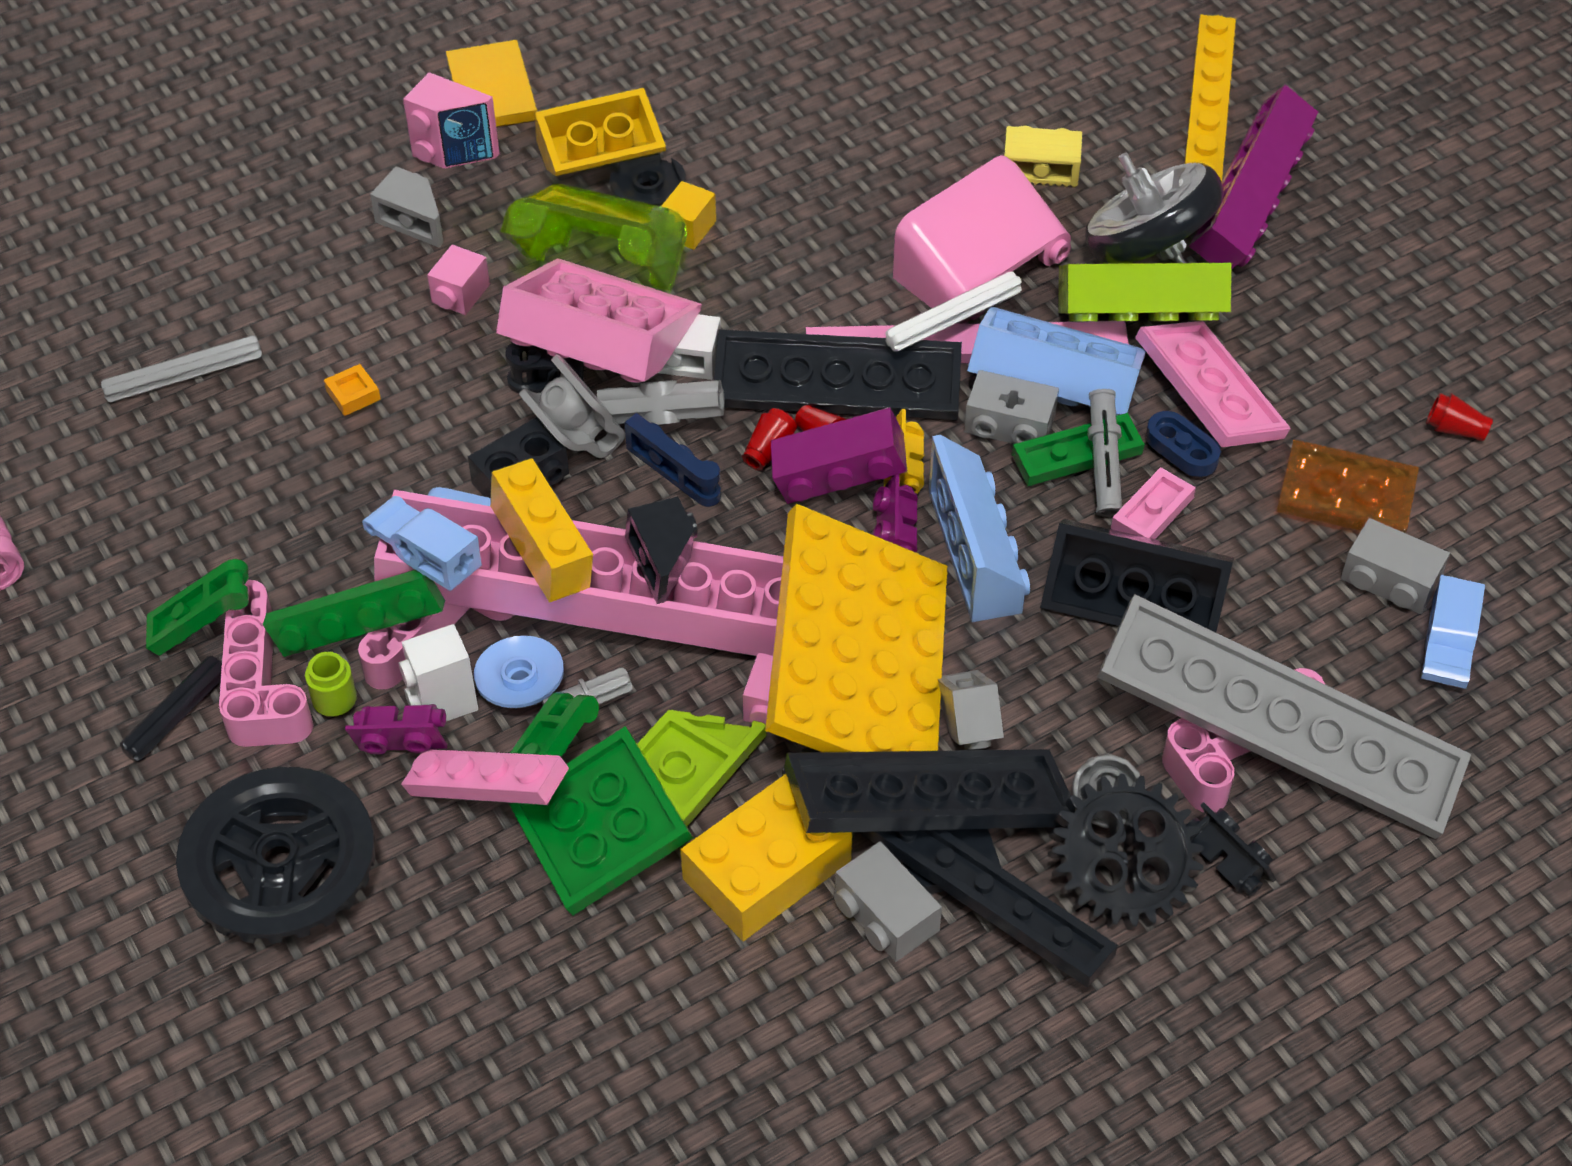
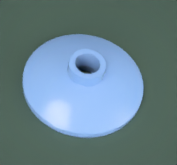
[474,636,564,708]

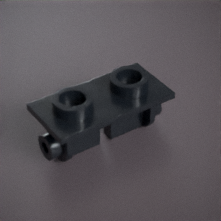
[1186,802,1276,896]

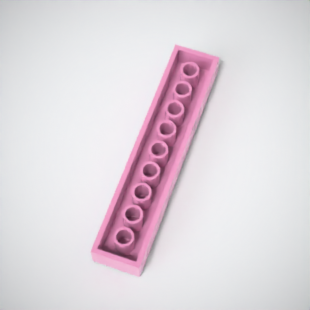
[374,490,783,656]

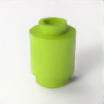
[305,652,357,716]

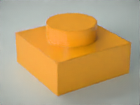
[324,364,381,416]

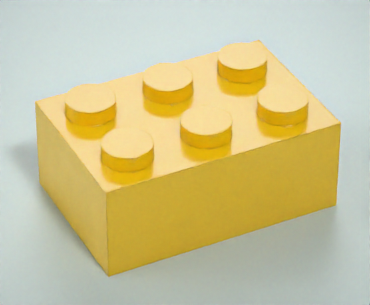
[681,774,852,942]

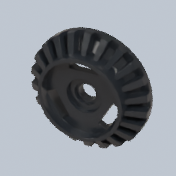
[176,767,376,944]

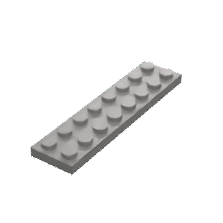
[1097,595,1471,839]

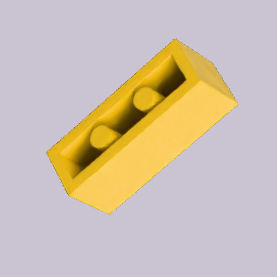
[490,458,593,603]

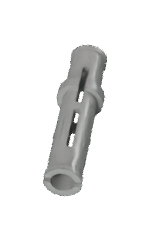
[1088,389,1123,517]

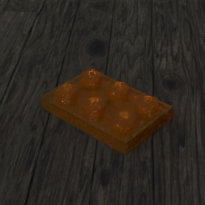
[1276,440,1419,533]

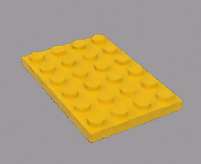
[765,503,947,752]

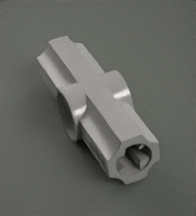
[597,380,725,425]

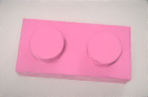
[1111,467,1196,539]

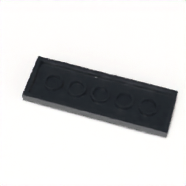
[714,329,962,420]
[784,749,1071,833]

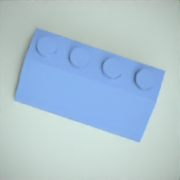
[967,307,1146,416]
[928,435,1030,622]

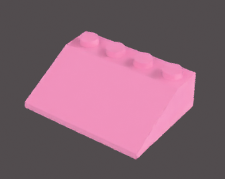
[496,258,701,383]

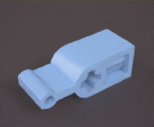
[362,496,482,591]
[1421,575,1485,689]

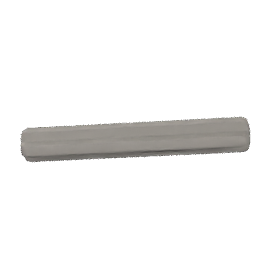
[101,335,262,403]

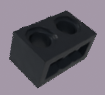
[467,417,569,498]

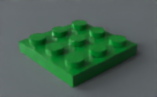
[508,726,693,916]

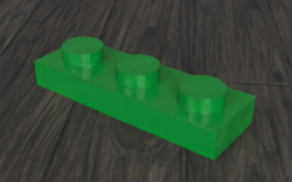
[1011,413,1145,487]

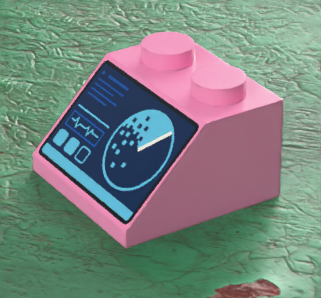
[403,72,500,168]

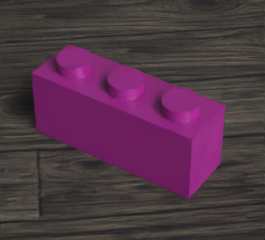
[771,407,907,504]

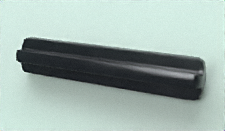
[120,656,222,762]

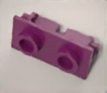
[873,474,918,553]
[345,704,448,754]

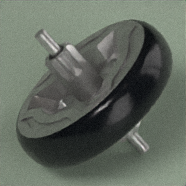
[1085,152,1224,264]

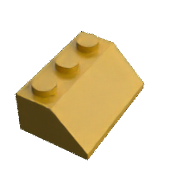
[535,87,666,176]

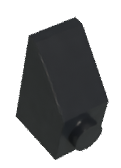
[625,496,698,604]

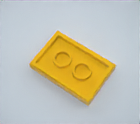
[446,40,537,127]

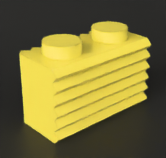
[1004,126,1082,188]

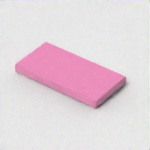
[1135,321,1291,448]

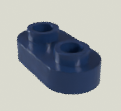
[1146,411,1221,477]

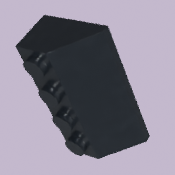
[1040,519,1234,633]

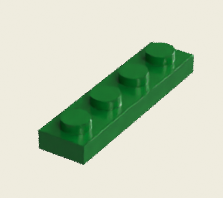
[263,570,445,657]

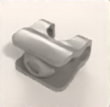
[519,354,625,458]

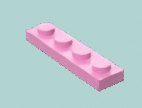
[401,749,569,805]

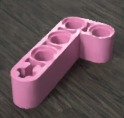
[219,580,314,747]
[358,603,515,689]
[1162,668,1325,812]

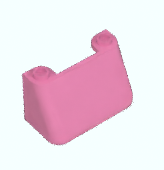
[893,155,1071,324]

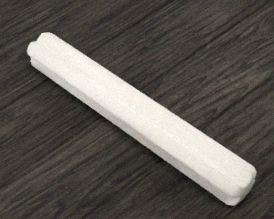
[885,271,1022,352]

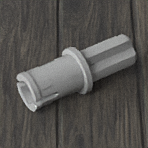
[542,667,632,705]

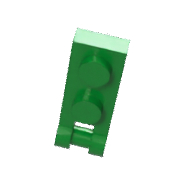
[146,559,249,656]
[510,692,599,756]

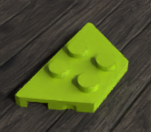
[638,710,767,826]

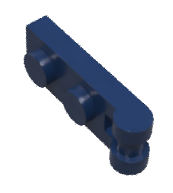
[624,413,721,507]

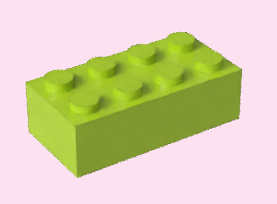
[1059,263,1232,321]

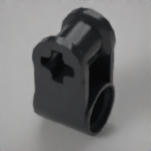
[505,343,584,393]

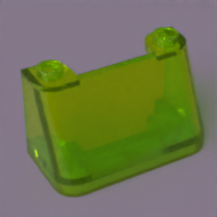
[500,184,688,291]

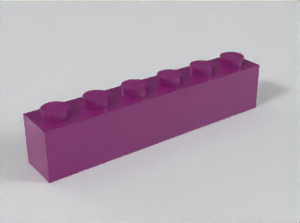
[1189,84,1319,269]

